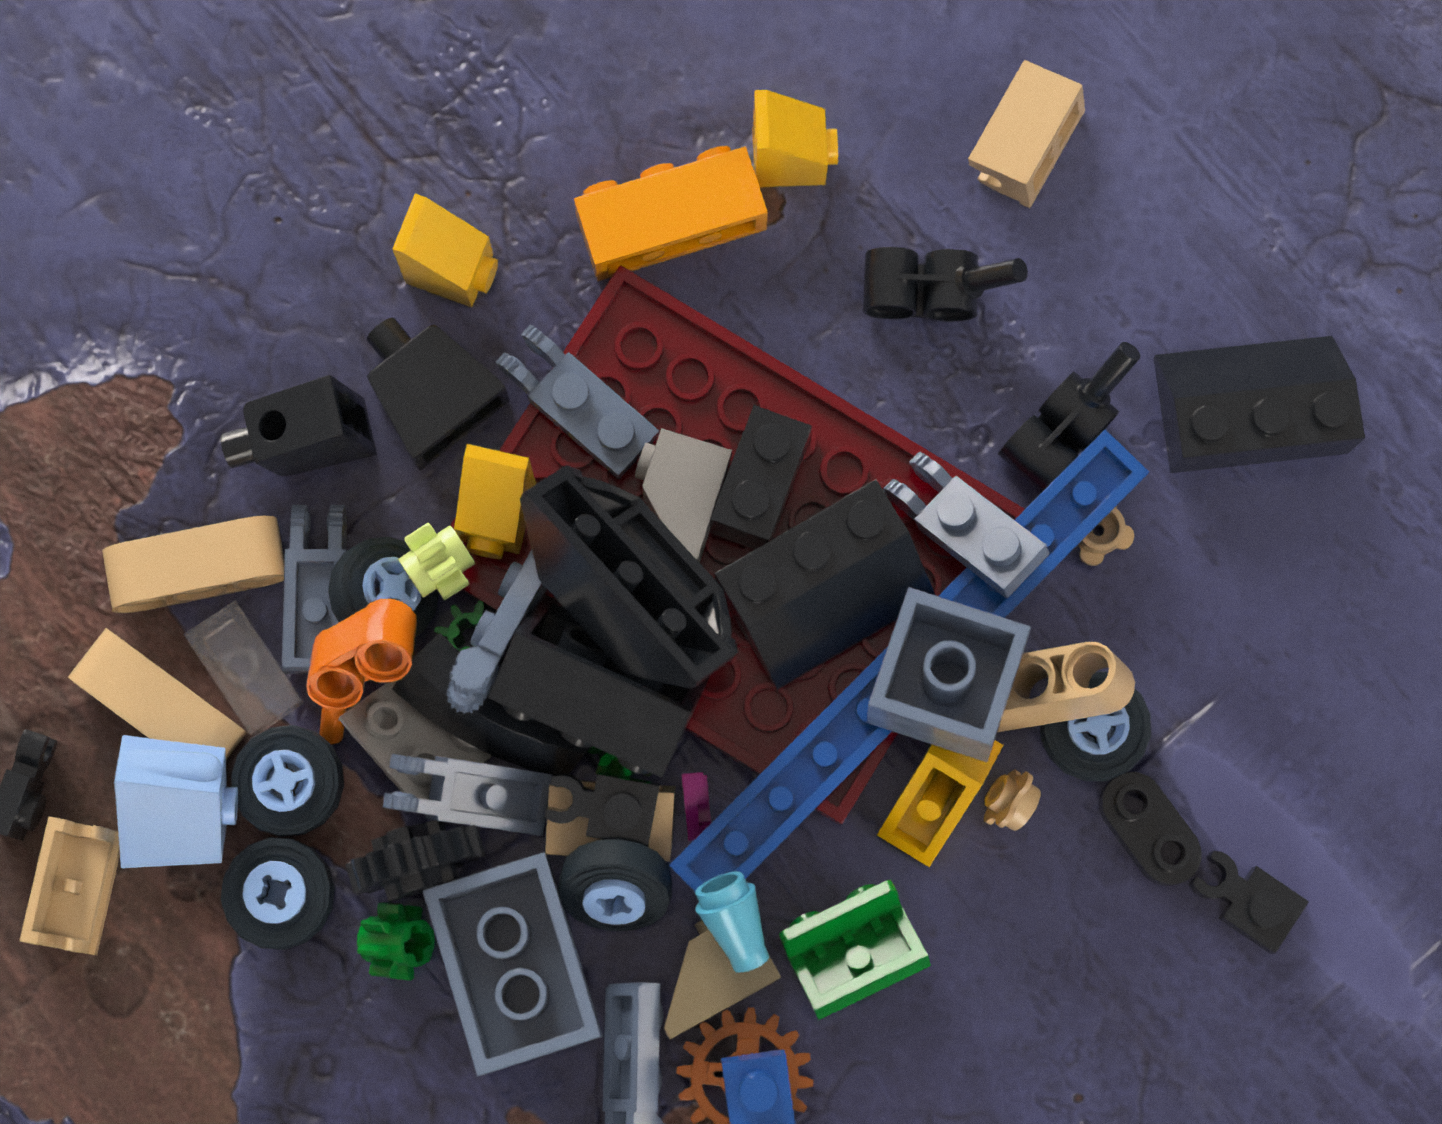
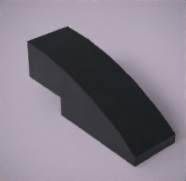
[392,633,590,775]

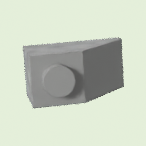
[635,428,732,563]

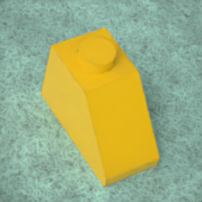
[752,90,838,187]
[392,193,498,307]
[454,444,536,559]
[877,740,1003,867]

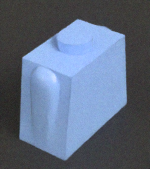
[114,735,238,868]

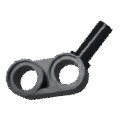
[863,247,1028,322]
[998,342,1141,493]

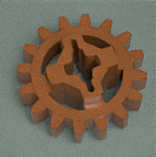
[676,1007,814,1124]

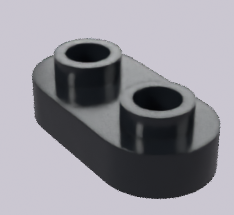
[1099,772,1202,886]

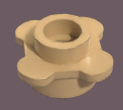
[1078,506,1134,566]
[984,769,1041,831]

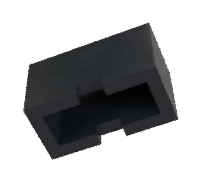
[710,405,812,549]

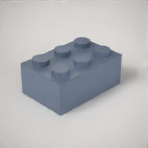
[423,852,604,1076]

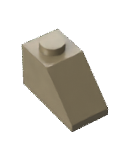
[664,920,781,1040]

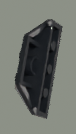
[520,465,738,689]

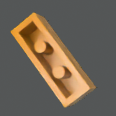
[574,146,768,282]

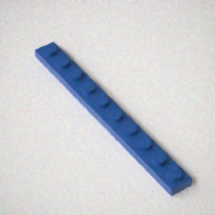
[669,430,1149,892]

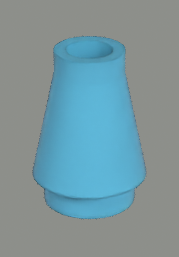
[695,872,769,973]

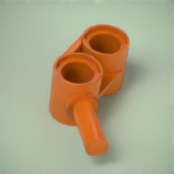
[306,599,417,744]

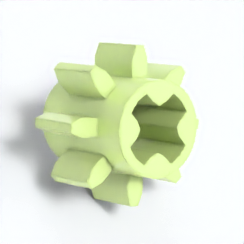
[398,522,475,601]

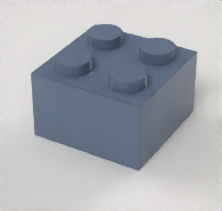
[867,587,1031,762]

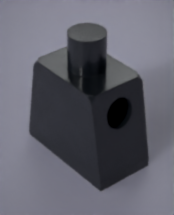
[366,317,510,471]
[221,375,377,476]

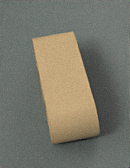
[102,515,285,613]
[68,628,247,760]
[997,642,1135,733]

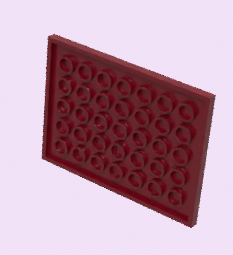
[450,265,1025,826]

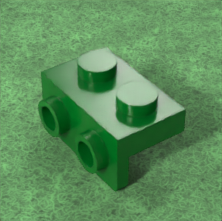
[779,880,931,1021]

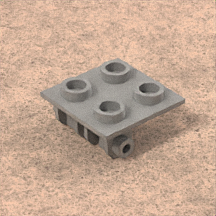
[339,681,492,799]

